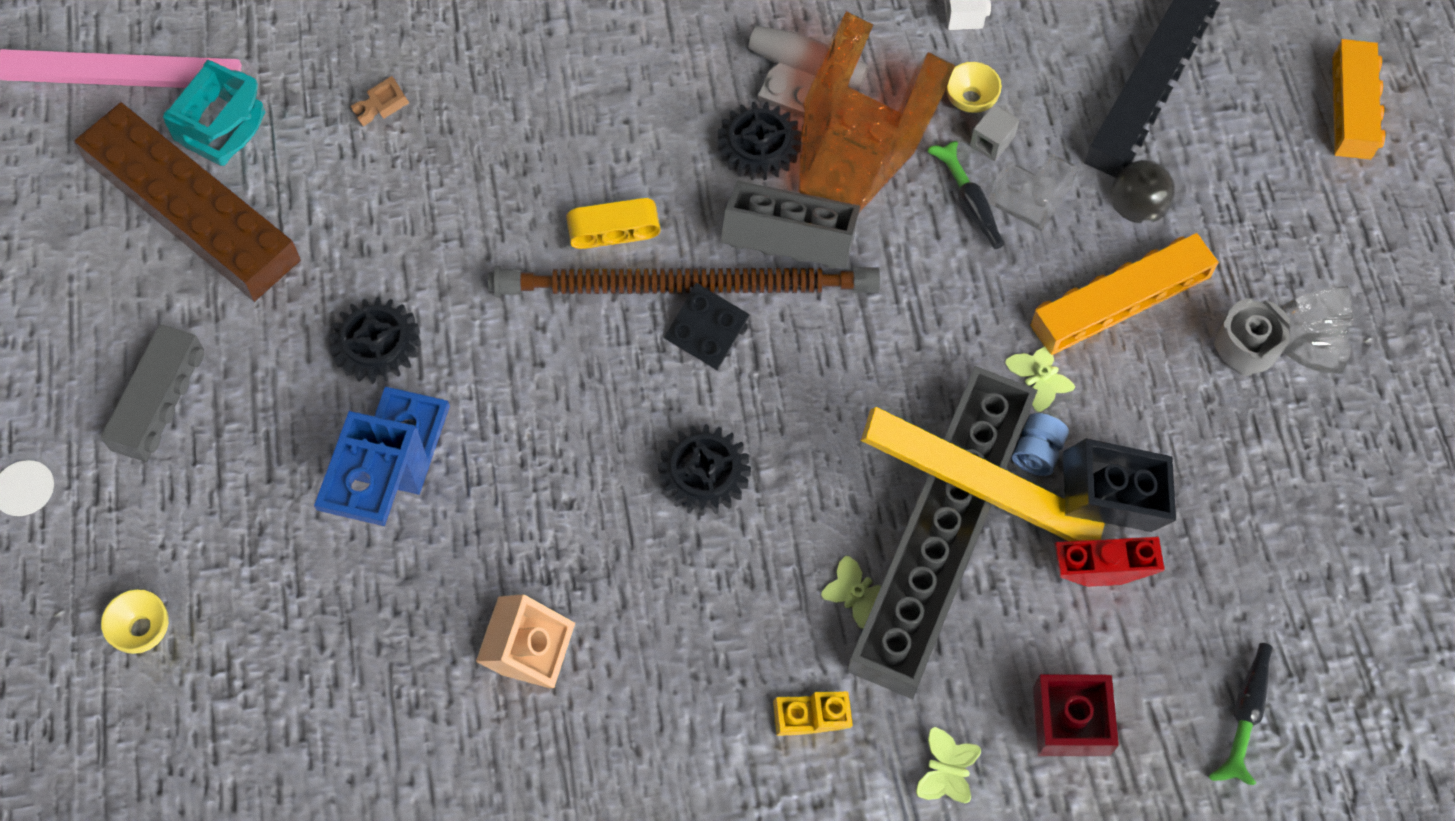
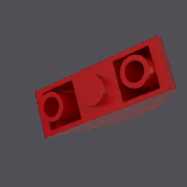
[1055,536,1165,587]

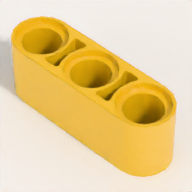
[566,198,661,249]

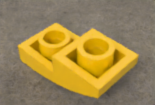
[773,691,853,736]

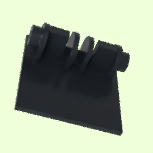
[664,283,750,371]

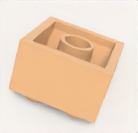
[476,594,575,688]

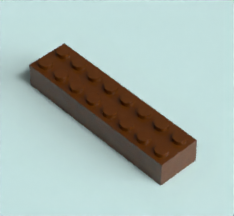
[74,102,301,302]

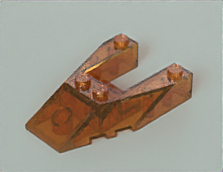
[798,11,955,213]

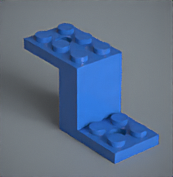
[314,387,450,526]

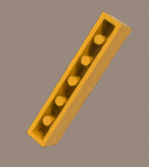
[1030,233,1219,355]

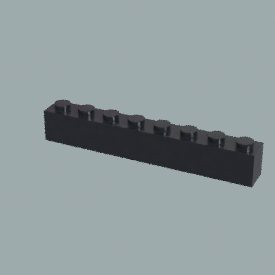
[1084,0,1221,179]

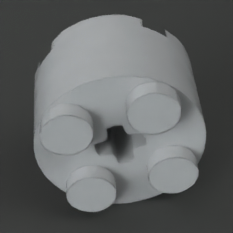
[1214,298,1291,376]

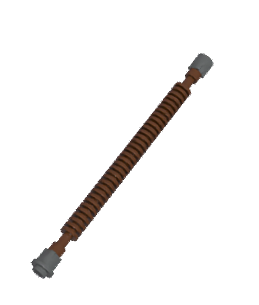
[488,266,880,298]

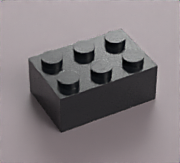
[1063,438,1176,532]

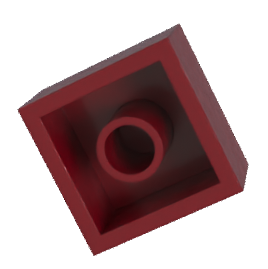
[1033,674,1119,756]

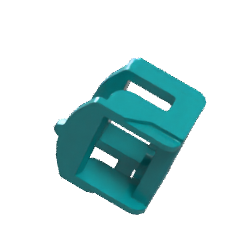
[163,60,266,166]

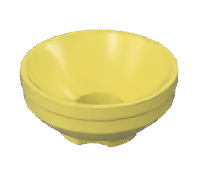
[946,62,1002,113]
[101,589,169,654]

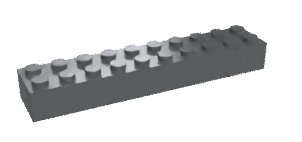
[847,366,1038,700]

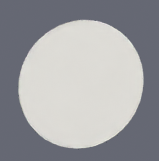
[0,460,54,516]

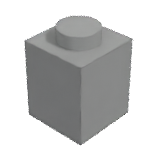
[970,105,1020,161]

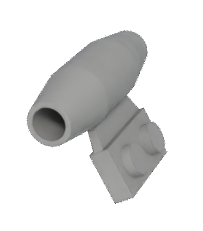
[748,26,869,121]

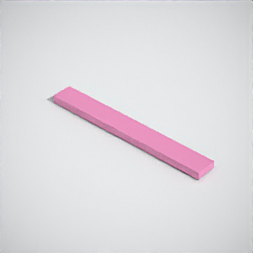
[0,49,242,88]

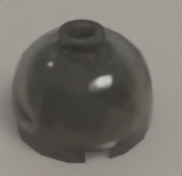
[1110,160,1175,223]

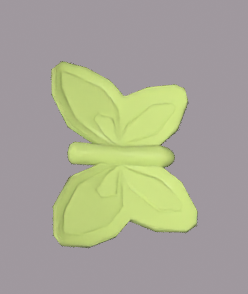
[1005,347,1075,412]
[821,556,881,629]
[916,727,981,804]

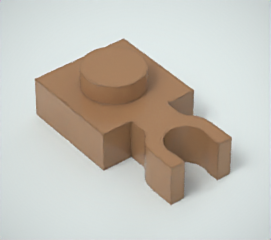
[350,76,409,126]

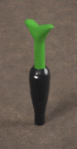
[927,141,1005,249]
[1208,643,1273,785]

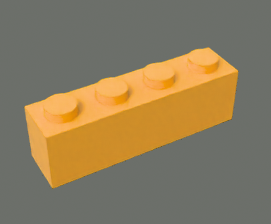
[1332,39,1385,160]

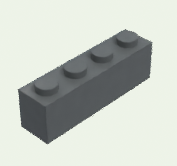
[100,324,204,462]

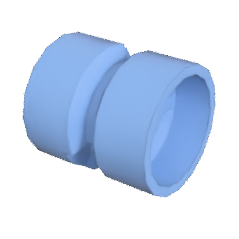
[1012,413,1069,476]

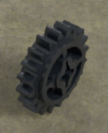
[717,102,802,181]
[329,297,421,384]
[658,424,751,516]

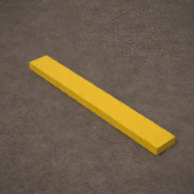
[861,407,1105,541]

